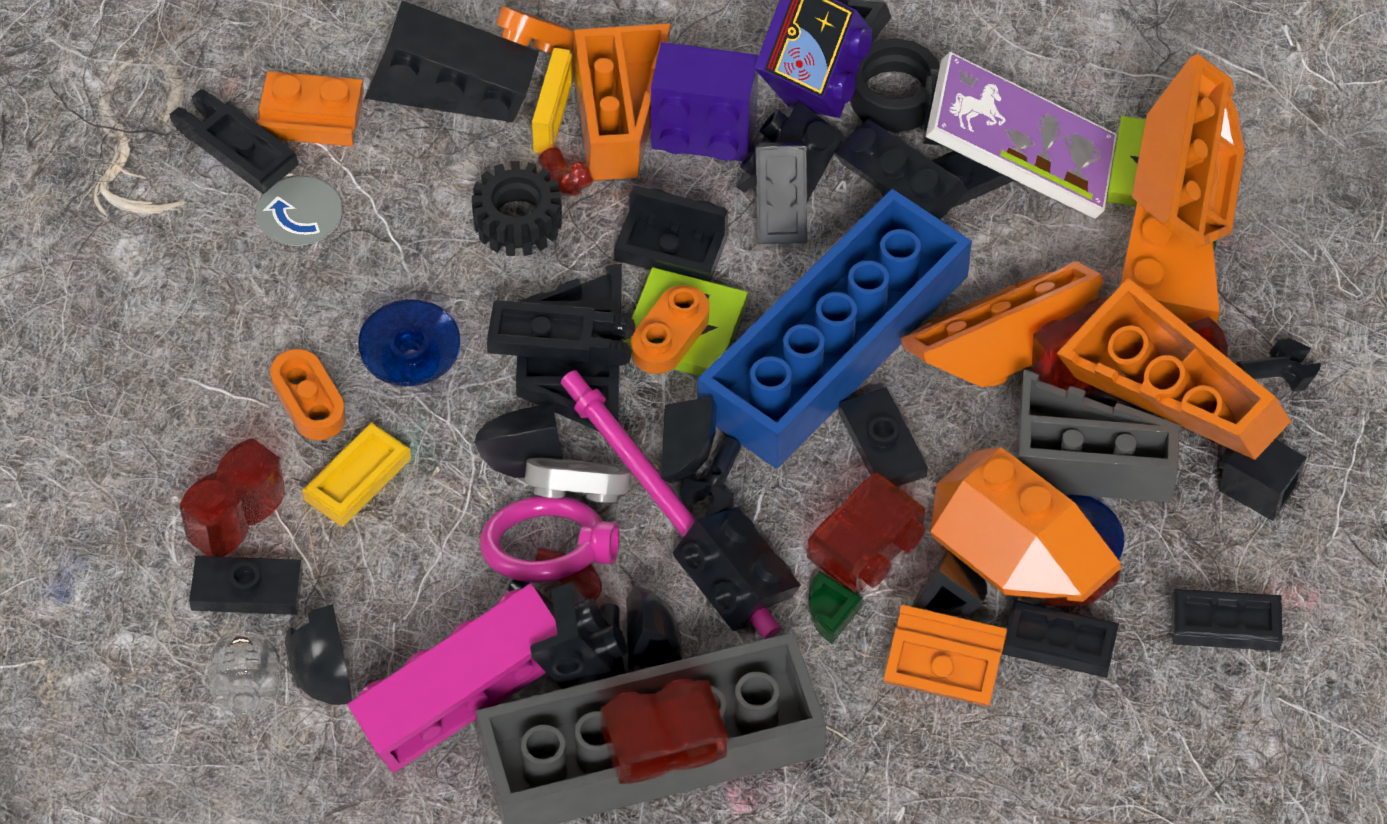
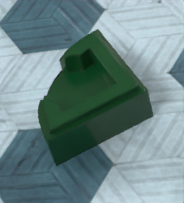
[809,571,863,644]

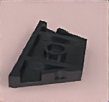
[516,264,622,431]

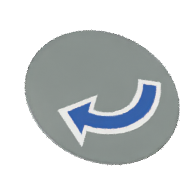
[256,176,342,246]

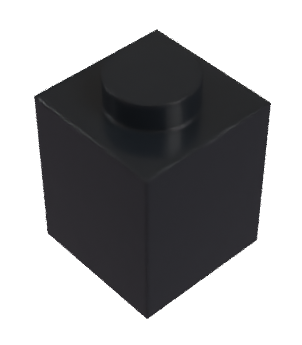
[1218,439,1307,521]

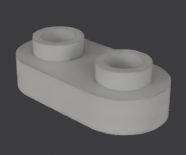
[525,458,631,503]

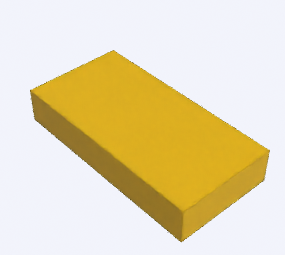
[532,48,573,155]
[302,422,411,527]

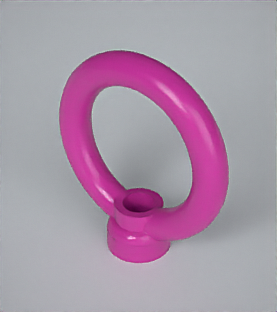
[479,496,620,582]

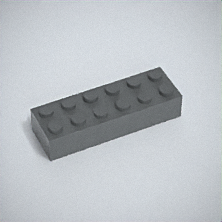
[476,632,826,824]

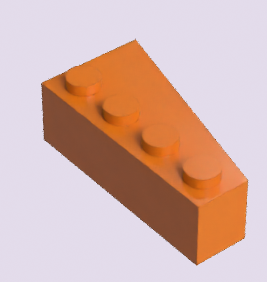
[1057,278,1291,460]

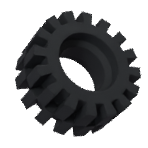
[472,161,562,256]

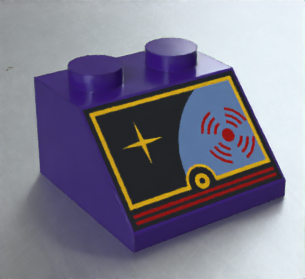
[754,0,872,118]

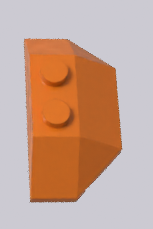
[1132,54,1245,248]
[900,261,1103,388]
[930,447,1121,602]

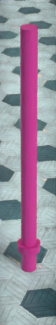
[561,370,782,639]

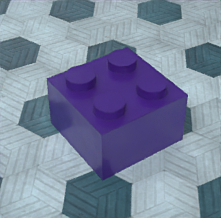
[651,42,759,161]

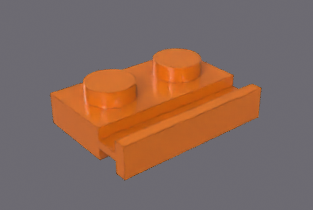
[256,71,364,146]
[883,604,1007,708]

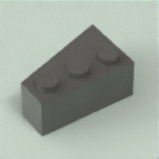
[1016,369,1180,503]

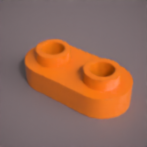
[495,5,574,54]
[631,285,709,374]
[270,349,346,440]

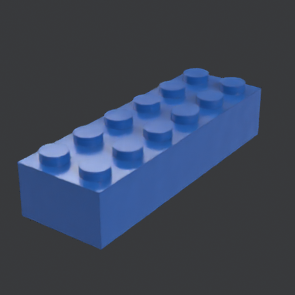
[697,189,972,469]

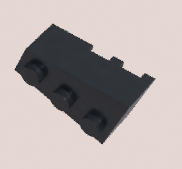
[364,0,539,122]

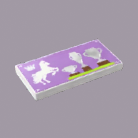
[926,52,1117,219]

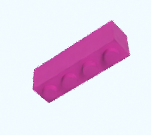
[347,583,558,773]

